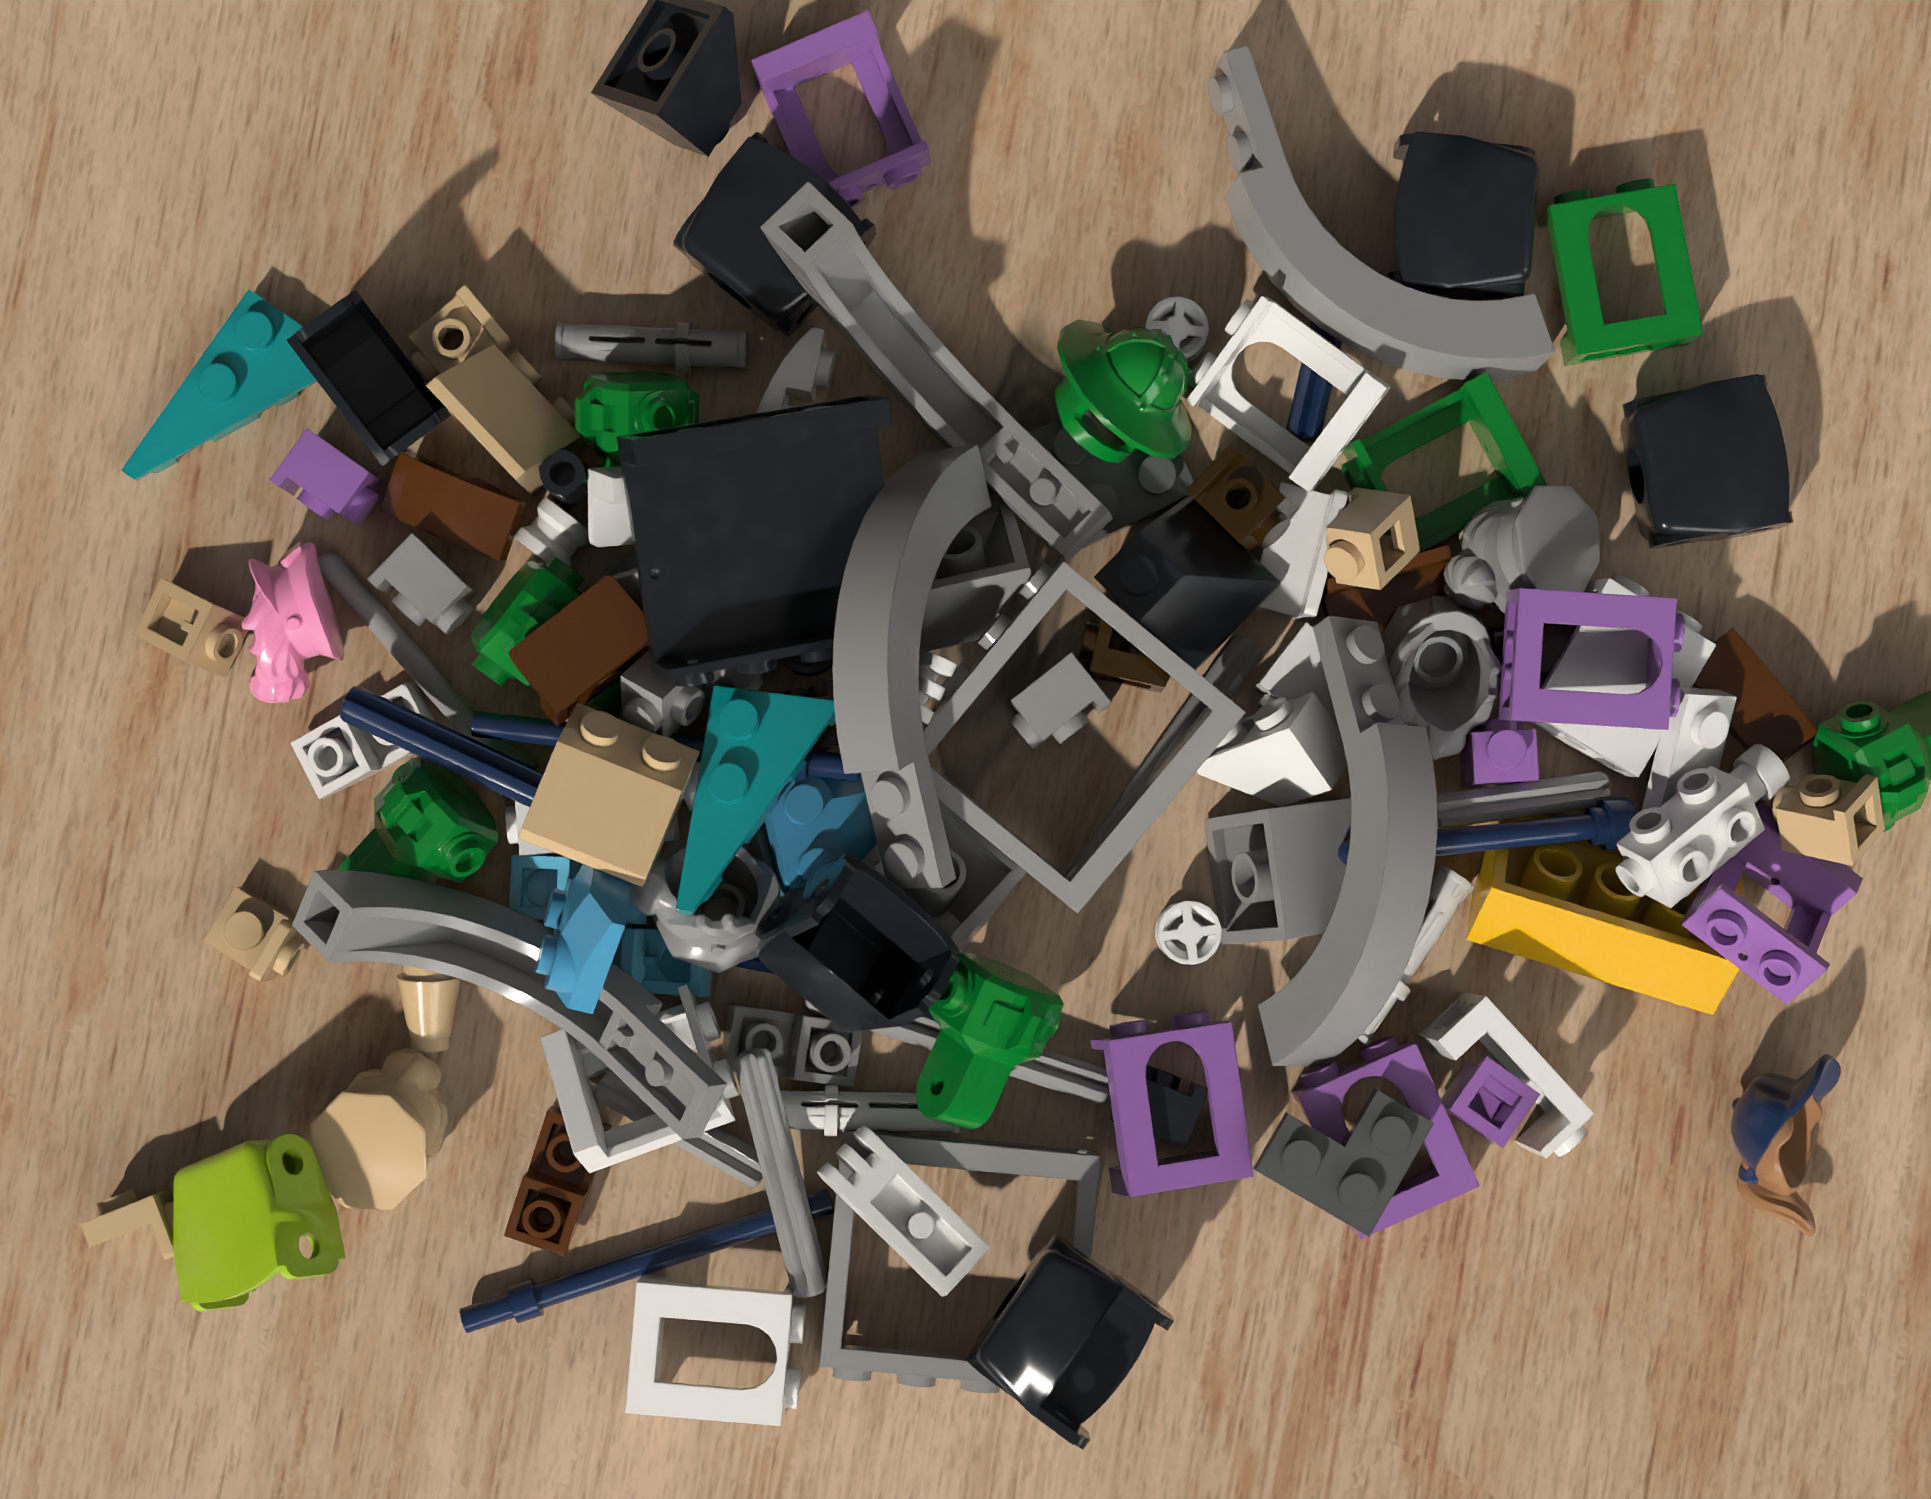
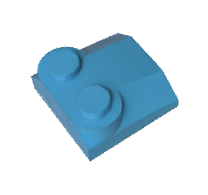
[764,773,877,897]
[535,864,631,1014]

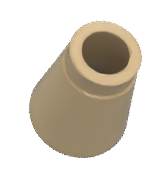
[397,965,461,1052]

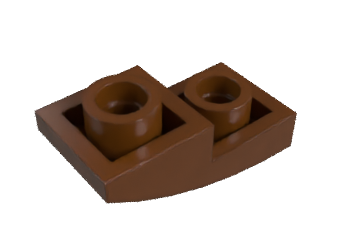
[380,452,527,561]
[1693,628,1817,763]
[504,1106,612,1257]

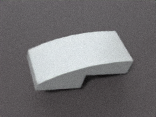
[757,327,836,413]
[290,682,435,799]

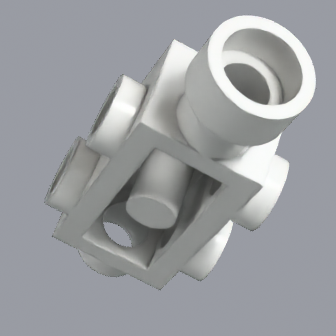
[1616,744,1790,908]

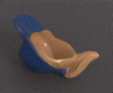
[1731,1054,1841,1237]

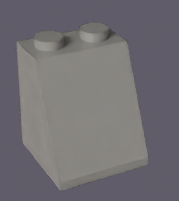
[1204,798,1351,945]

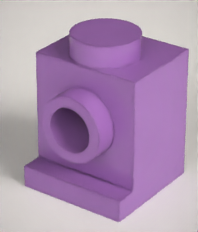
[269,428,381,525]
[1460,718,1539,787]
[1441,1056,1540,1148]

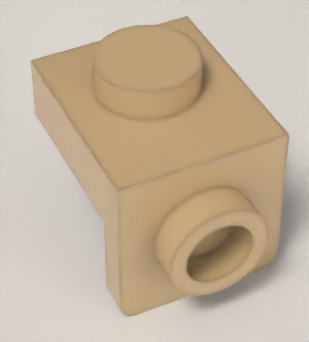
[80,1189,174,1260]

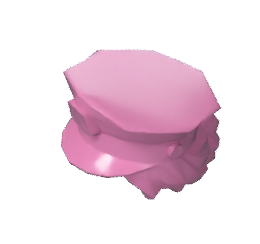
[242,541,344,703]

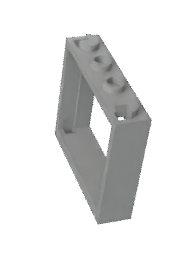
[922,560,1246,914]
[819,1129,1101,1393]

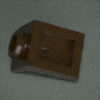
[1079,618,1168,693]

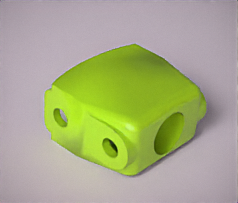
[173,1133,346,1312]

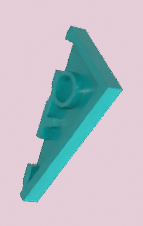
[121,289,317,481]
[676,686,836,916]

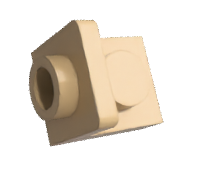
[133,578,249,677]
[202,887,305,982]

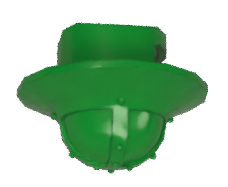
[1055,319,1192,463]

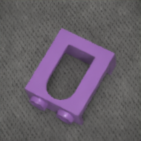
[751,10,930,208]
[1498,588,1685,730]
[1682,801,1863,1005]
[1091,1011,1254,1197]
[1291,1035,1480,1239]

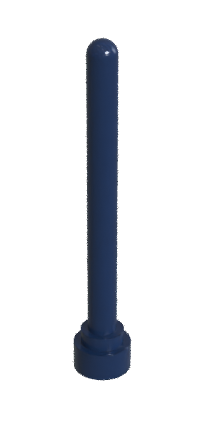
[1338,797,1636,865]

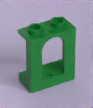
[1537,178,1703,366]
[1341,372,1547,553]

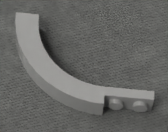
[1208,46,1555,380]
[760,182,1113,563]
[832,444,992,889]
[1258,616,1437,1066]
[292,870,727,1140]

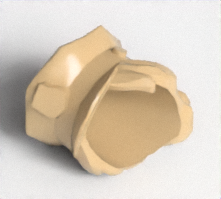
[310,1048,448,1210]

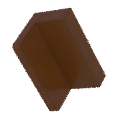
[1321,545,1453,634]
[509,575,649,727]

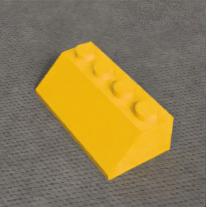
[1466,814,1744,1015]

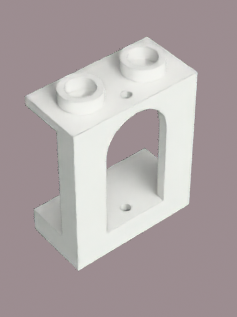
[1186,296,1391,492]
[540,984,739,1173]
[1418,992,1594,1159]
[625,1274,806,1426]

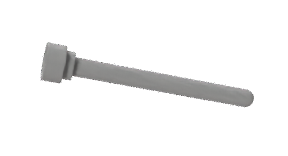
[318,552,539,799]

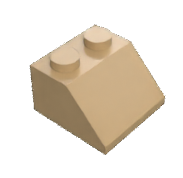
[426,344,589,497]
[518,703,700,888]

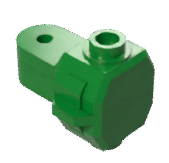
[575,371,699,468]
[471,556,621,717]
[1812,691,1931,832]
[338,758,498,883]
[916,952,1064,1129]

